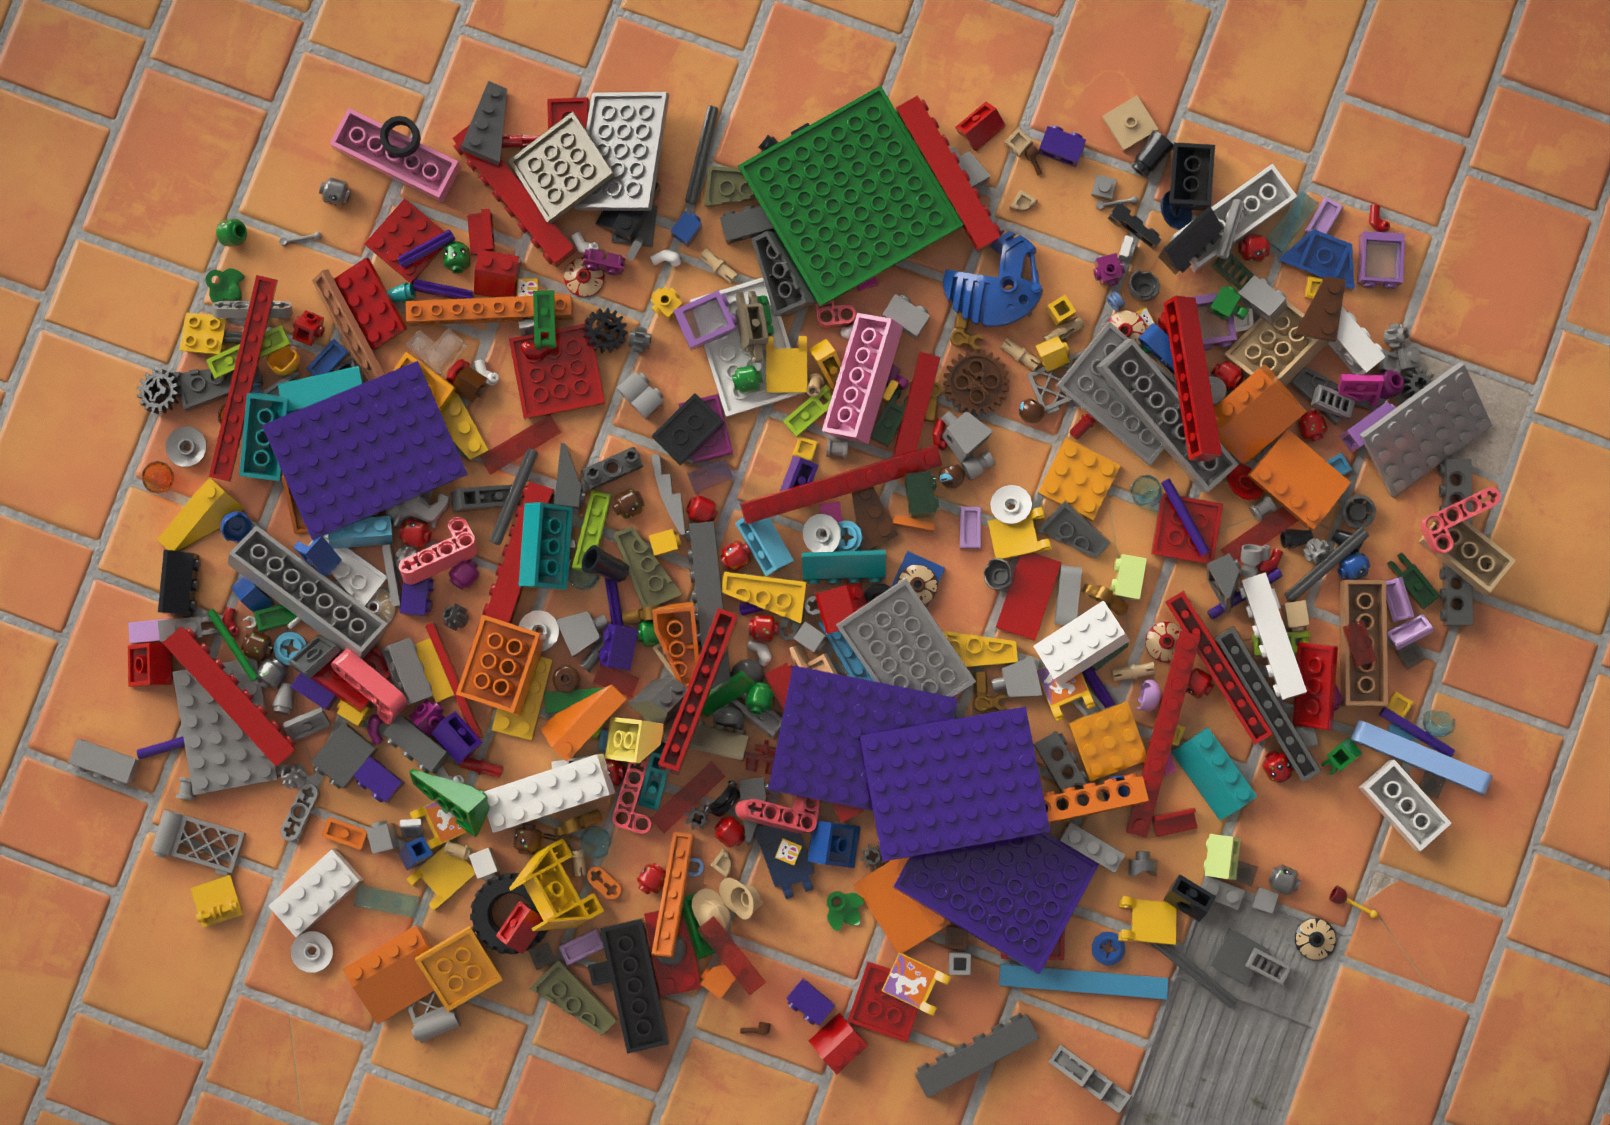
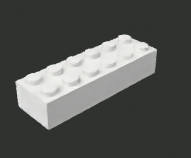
[1170,163,1297,273]
[484,753,615,833]

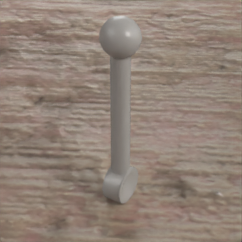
[1096,196,1139,210]
[279,232,322,246]

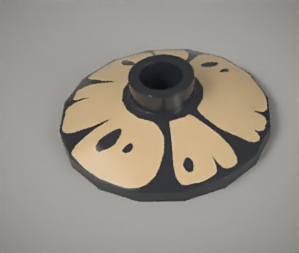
[1294,918,1337,960]

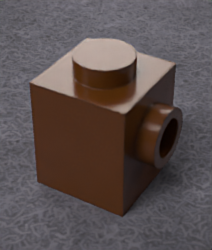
[453,366,488,403]

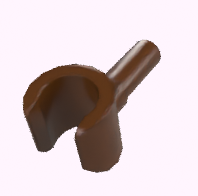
[1025,146,1042,175]
[543,833,572,847]
[740,1022,771,1035]

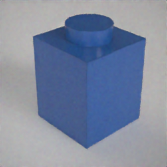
[670,212,702,247]
[398,836,433,870]

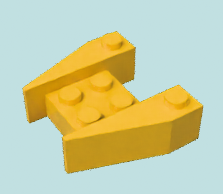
[509,838,604,931]

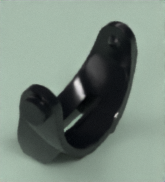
[704,780,741,817]

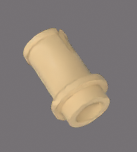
[806,373,824,397]
[444,841,472,861]
[571,849,587,877]

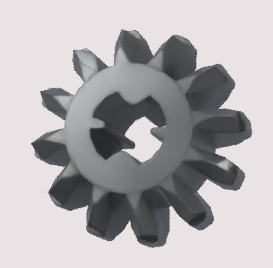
[1402,367,1434,397]

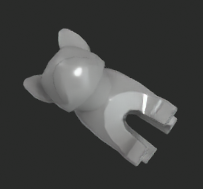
[385,493,450,528]

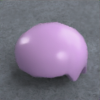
[1137,679,1162,711]

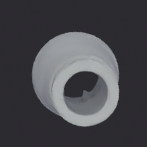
[272,683,293,715]

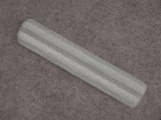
[1216,199,1245,259]

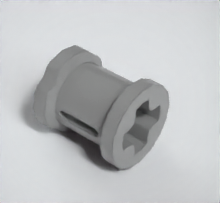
[826,439,849,459]
[1249,495,1277,522]
[805,596,820,616]
[176,777,195,800]

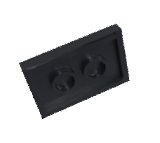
[651,393,724,466]

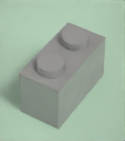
[1238,275,1288,324]
[882,294,930,339]
[366,820,400,854]

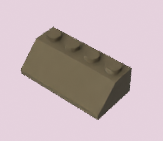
[661,715,749,761]

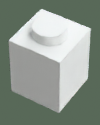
[469,847,500,881]

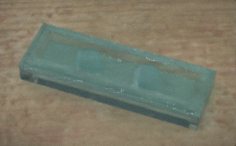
[1267,191,1319,253]
[353,885,420,918]

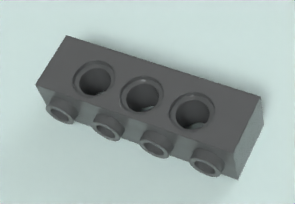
[1033,731,1099,806]

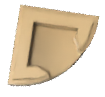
[1010,189,1038,211]
[710,849,731,878]

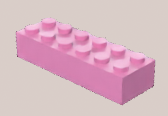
[330,108,461,203]
[822,313,903,444]

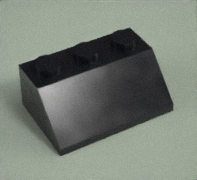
[1169,142,1215,211]
[595,182,661,243]
[1158,206,1223,275]
[158,550,201,617]

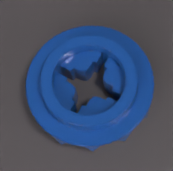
[1092,932,1125,965]

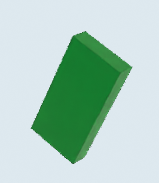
[254,605,297,632]

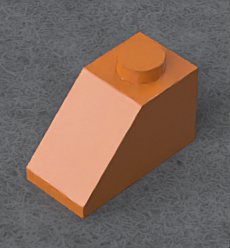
[700,961,746,999]

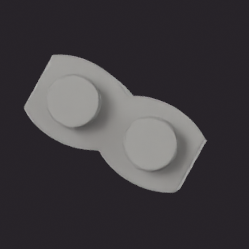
[617,372,664,420]

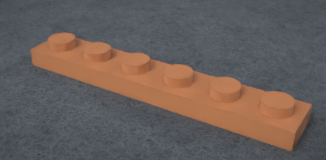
[312,269,384,382]

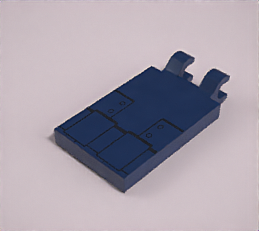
[756,816,814,899]

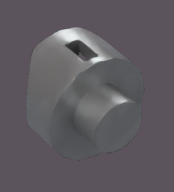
[1209,377,1227,404]
[1128,851,1157,877]

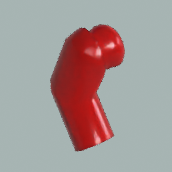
[1369,205,1390,232]
[521,341,551,358]
[446,359,470,385]
[932,418,947,450]
[1256,548,1283,573]
[222,607,239,637]

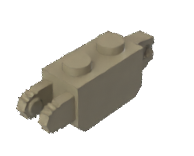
[735,291,769,364]

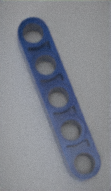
[1138,323,1211,377]

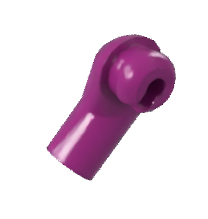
[367,714,384,745]

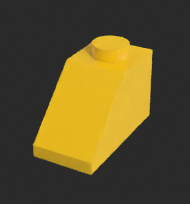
[809,339,842,390]

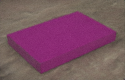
[678,394,733,464]

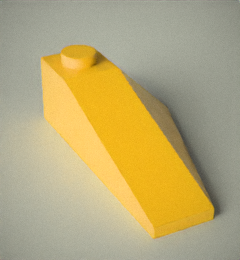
[157,478,245,551]

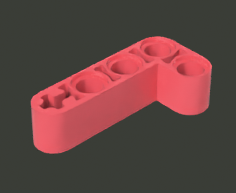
[815,300,856,329]
[1420,487,1501,555]
[398,517,478,585]
[331,649,407,724]
[612,754,653,834]
[735,796,820,833]

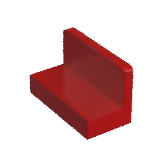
[955,102,1006,151]
[467,209,495,255]
[1152,808,1198,837]
[496,901,543,954]

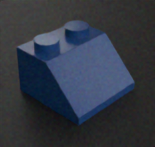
[808,820,860,868]

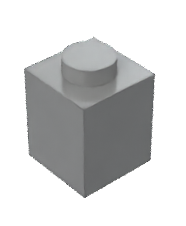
[793,622,826,653]
[948,952,971,975]

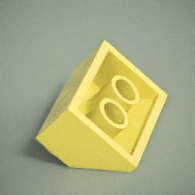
[605,717,664,763]

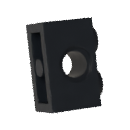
[1163,874,1216,922]

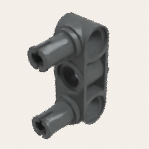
[581,447,644,490]

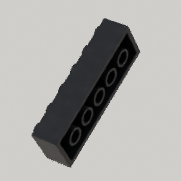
[600,918,670,1054]

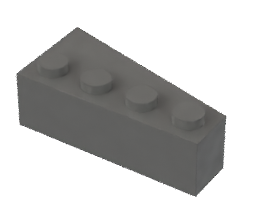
[752,231,818,316]

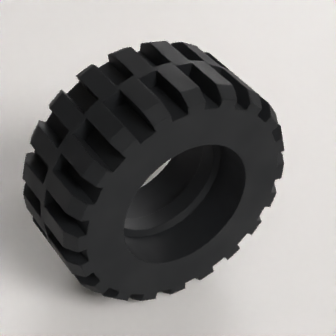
[470,873,549,955]

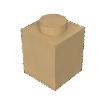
[1281,600,1310,632]

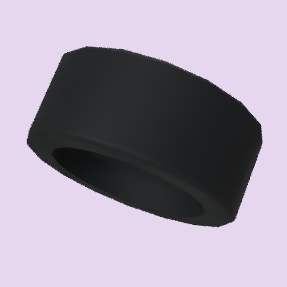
[380,116,421,158]

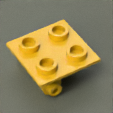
[179,313,227,355]
[190,875,243,928]

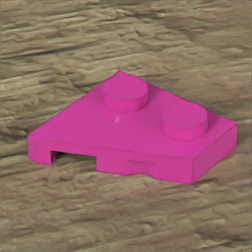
[1338,374,1384,407]

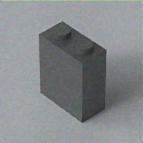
[311,723,378,789]

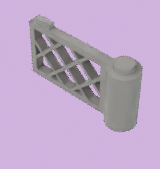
[1027,350,1084,415]
[151,809,245,876]
[407,991,461,1043]

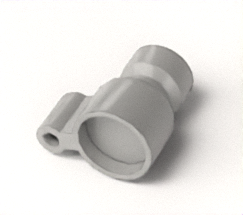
[956,451,995,480]
[1240,544,1271,578]

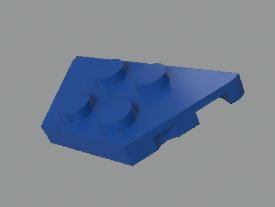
[1279,229,1355,290]

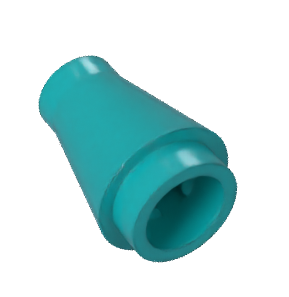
[387,282,416,302]

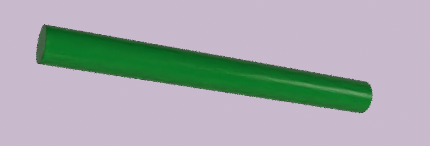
[207,609,258,682]

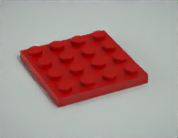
[509,323,605,420]

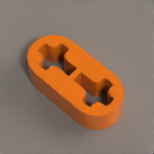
[587,866,622,900]

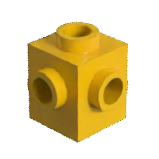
[651,286,683,321]

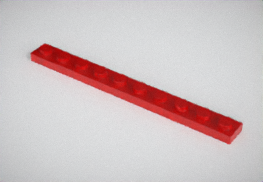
[209,275,278,482]
[740,445,942,524]
[1126,630,1201,838]

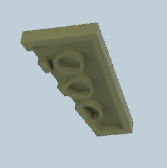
[705,166,756,207]
[613,526,682,608]
[529,959,618,1035]

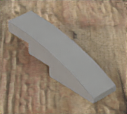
[651,454,686,537]
[1048,1045,1132,1114]

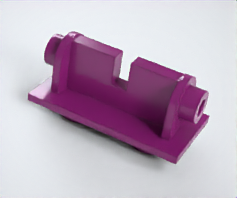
[581,248,626,276]

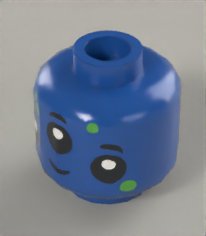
[1337,551,1370,580]

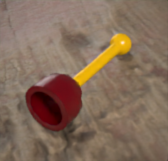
[1329,885,1378,918]

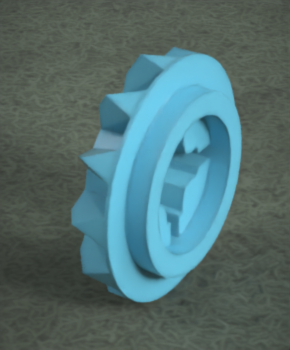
[836,521,863,552]
[274,632,307,665]

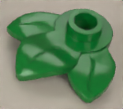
[206,268,245,303]
[827,891,864,931]

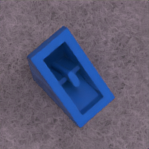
[231,576,275,613]

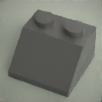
[1207,553,1241,614]
[628,678,687,727]

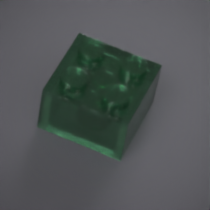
[904,471,939,519]

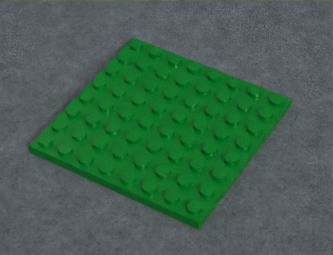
[738,85,963,307]

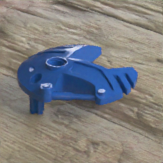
[943,230,1043,327]

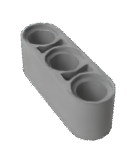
[1054,565,1082,626]

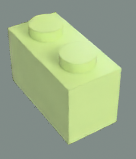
[1110,554,1147,601]
[1204,834,1241,880]

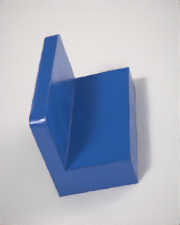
[293,536,342,578]

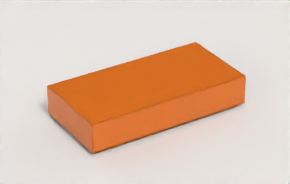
[893,515,936,532]

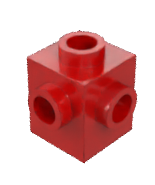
[292,310,325,346]

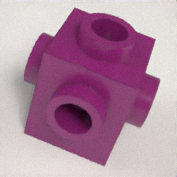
[1093,253,1125,287]
[409,698,446,737]

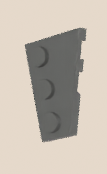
[1289,367,1358,425]
[1037,500,1111,558]

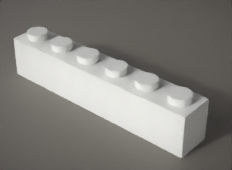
[1238,572,1307,701]

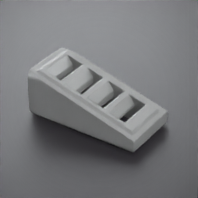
[1310,385,1355,419]
[1245,947,1292,986]

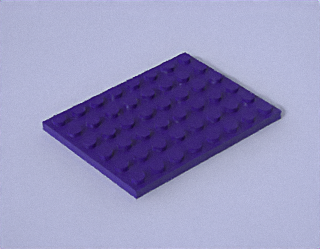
[262,361,468,541]
[768,665,958,810]
[859,707,1050,862]
[893,833,1099,974]

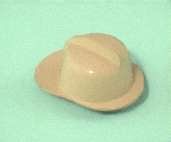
[719,878,764,919]
[691,888,731,938]

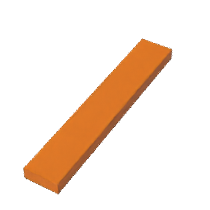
[651,832,695,958]

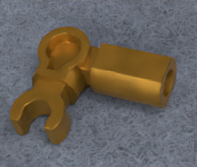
[950,311,984,351]
[908,379,942,422]
[1082,584,1128,616]
[622,606,660,625]
[972,672,1007,711]
[554,809,602,837]

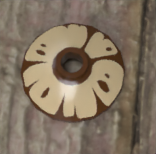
[897,565,938,604]

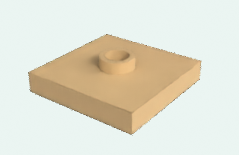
[1102,95,1159,152]

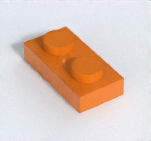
[322,817,367,850]

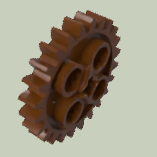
[943,349,1010,416]

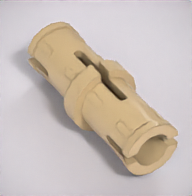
[699,248,739,284]
[1043,316,1085,341]
[1000,338,1041,371]
[1112,662,1155,682]

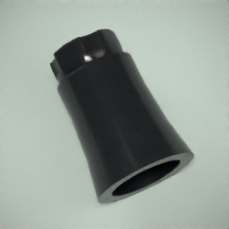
[1131,130,1174,178]
[581,545,630,582]

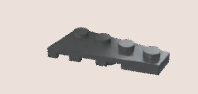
[460,81,507,166]
[172,367,264,411]

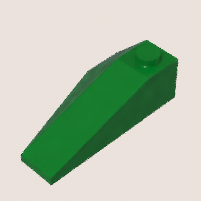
[409,769,489,837]

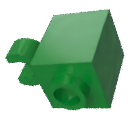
[1208,286,1249,321]
[1321,737,1362,775]

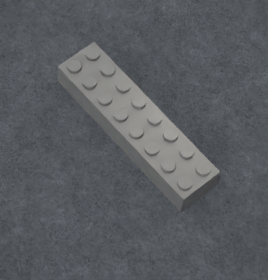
[1096,339,1239,492]
[228,526,387,659]

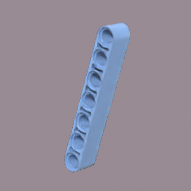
[1351,720,1493,795]

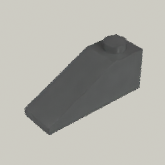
[554,443,586,509]
[451,485,520,513]
[739,777,770,846]

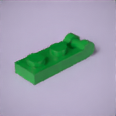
[533,290,557,349]

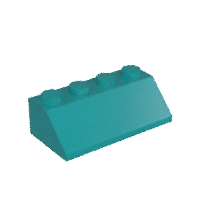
[278,366,364,415]
[239,392,289,481]
[519,502,573,590]
[802,550,886,585]
[1171,728,1257,820]

